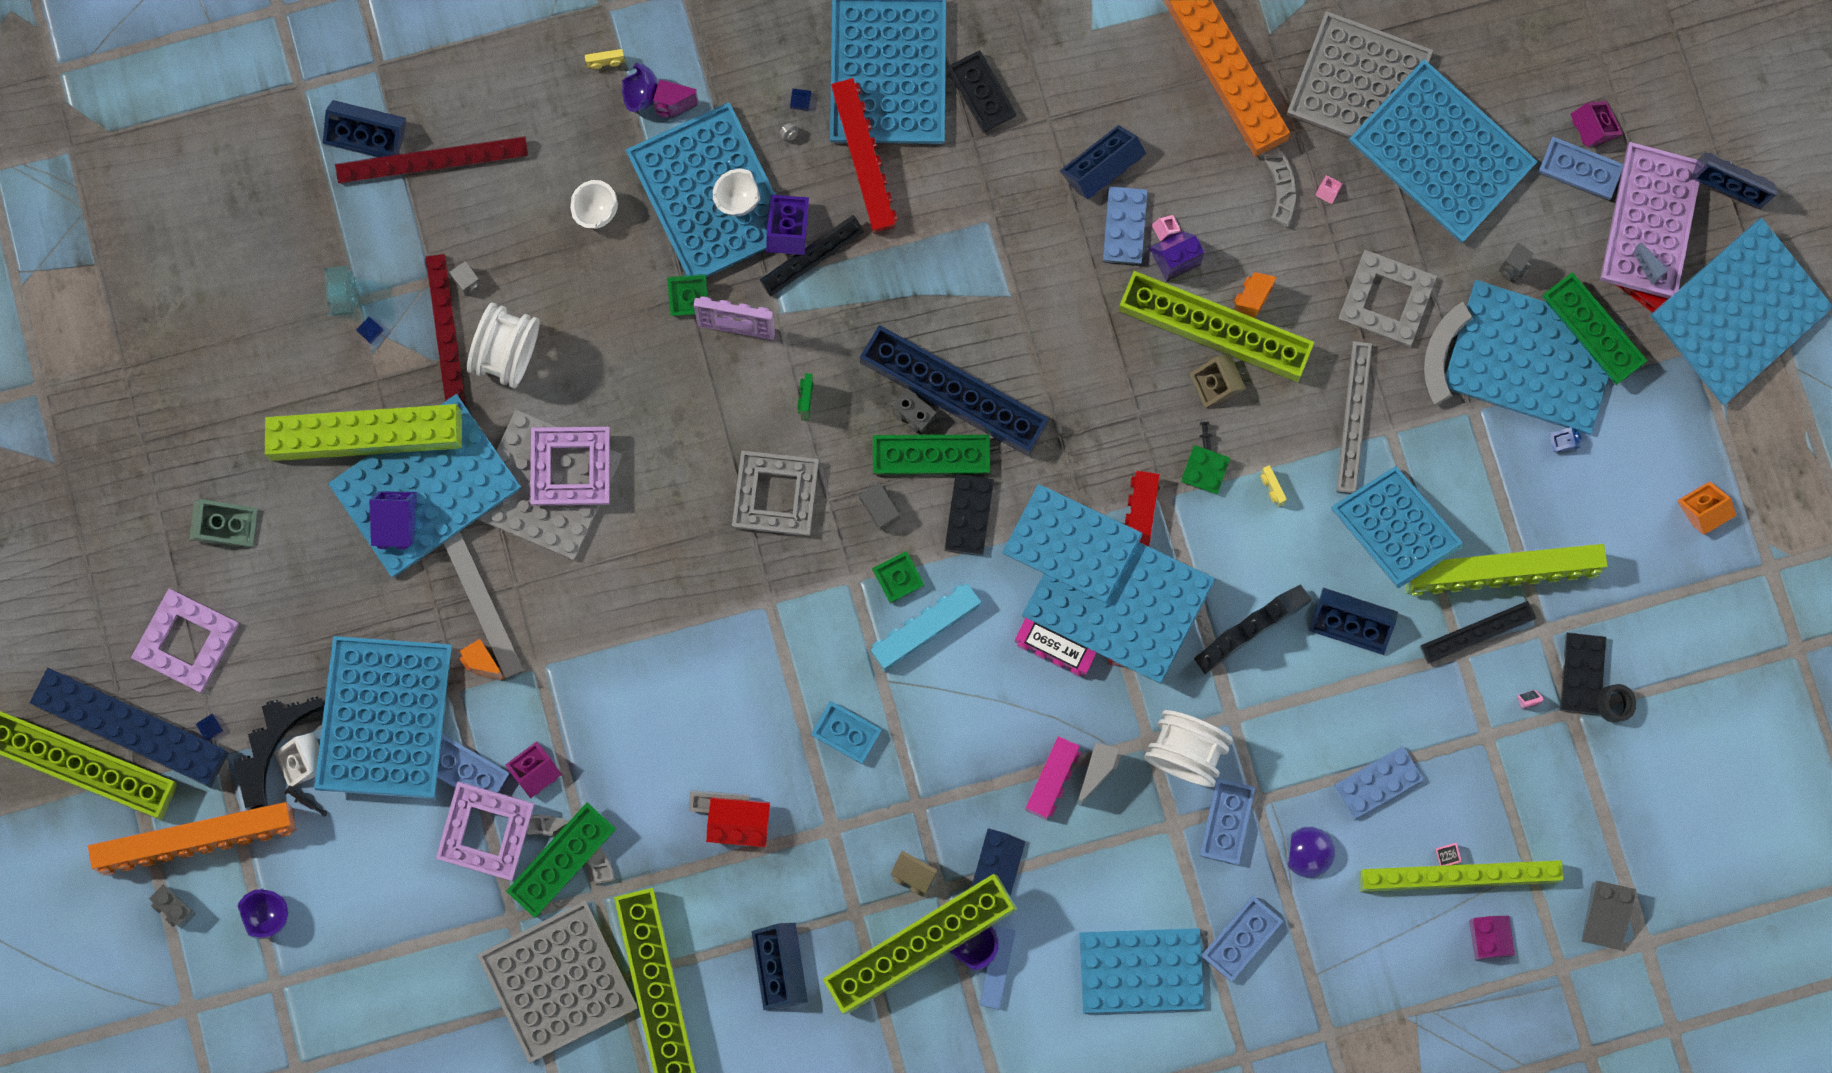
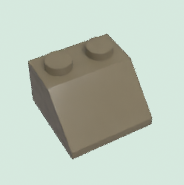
[1190,354,1246,408]
[890,851,937,896]

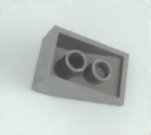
[1077,742,1121,806]

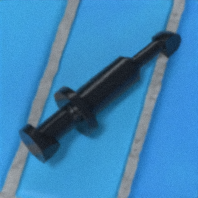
[1199,421,1213,451]
[285,785,327,816]

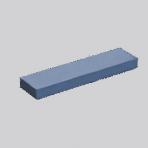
[980,926,1016,1010]

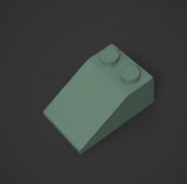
[189,499,258,547]

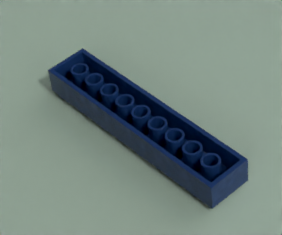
[860,325,1049,457]
[29,667,229,788]

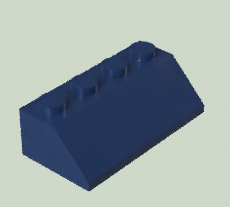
[323,100,406,157]
[1059,125,1147,200]
[1691,152,1777,209]
[1309,587,1398,655]
[971,828,1026,896]
[751,922,808,1010]

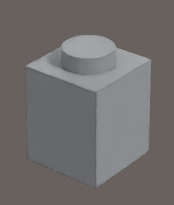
[450,261,480,295]

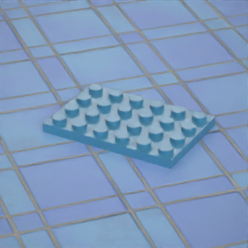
[1332,466,1464,589]
[1002,484,1143,604]
[1080,928,1204,1014]

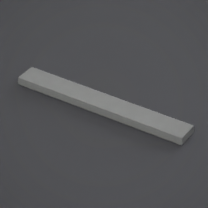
[1336,341,1372,494]
[444,532,524,679]

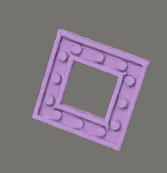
[694,297,775,340]
[530,427,610,506]
[131,589,239,694]
[436,781,535,881]

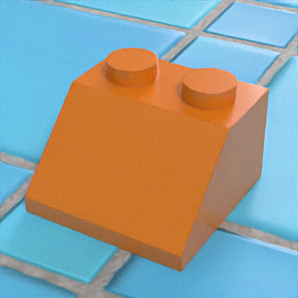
[1233,272,1276,319]
[1677,481,1736,535]
[459,639,505,680]

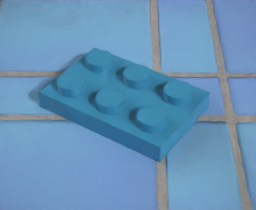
[811,701,882,765]

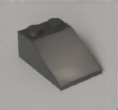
[1581,881,1636,950]

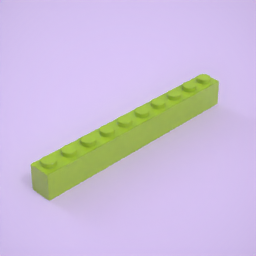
[1359,860,1563,892]

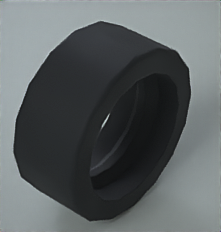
[1596,684,1636,723]

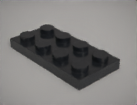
[947,50,1017,133]
[944,474,994,556]
[1560,632,1606,715]

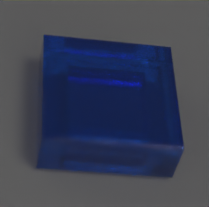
[790,88,812,111]
[356,317,384,344]
[196,713,223,741]

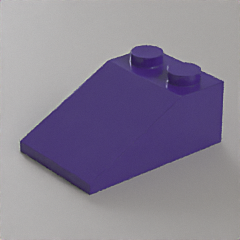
[766,195,809,255]

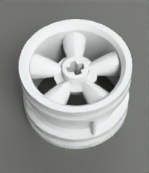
[467,302,540,388]
[1144,710,1233,787]

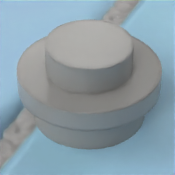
[780,123,798,141]

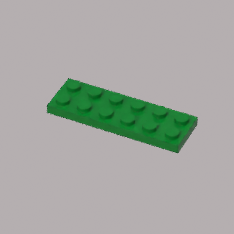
[1542,272,1647,386]
[873,435,990,475]
[506,802,617,918]

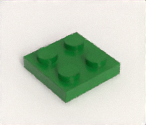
[667,274,708,316]
[797,373,814,421]
[1181,445,1230,495]
[872,551,925,604]

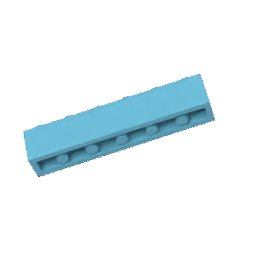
[870,583,981,672]

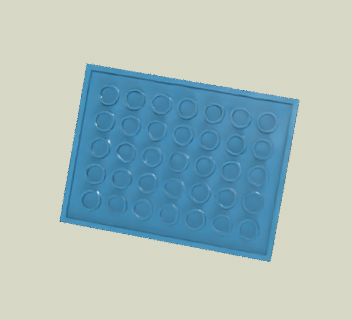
[830,0,946,144]
[1348,59,1538,244]
[626,102,775,277]
[1650,218,1832,405]
[1445,280,1624,435]
[328,394,522,578]
[1022,542,1215,684]
[314,636,452,799]

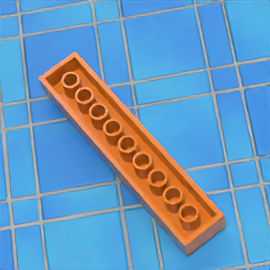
[1163,0,1290,157]
[88,802,297,876]

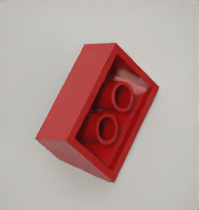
[706,797,770,847]

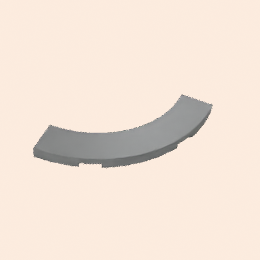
[1245,143,1296,228]
[1424,301,1473,406]
[526,815,615,884]

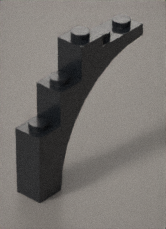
[1194,584,1312,674]
[234,697,325,810]

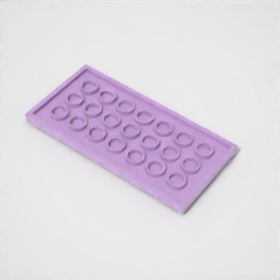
[1600,142,1699,298]

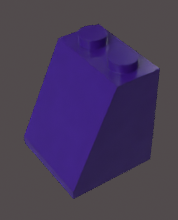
[1149,231,1204,281]
[369,491,417,550]

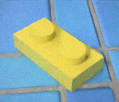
[585,49,625,69]
[1260,465,1287,507]

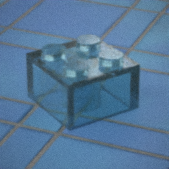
[324,266,359,316]

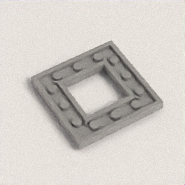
[1338,249,1437,347]
[732,451,819,536]

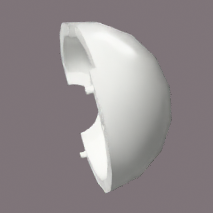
[713,169,760,217]
[570,180,618,229]

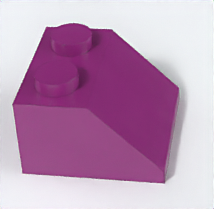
[653,79,699,118]
[1570,101,1623,147]
[505,741,562,799]
[1469,916,1515,960]

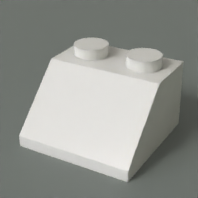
[274,733,319,788]

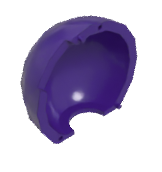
[622,63,658,112]
[1288,826,1335,878]
[237,888,288,939]
[949,926,999,970]

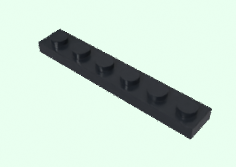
[759,215,864,297]
[1420,601,1536,664]

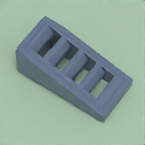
[1633,242,1667,285]

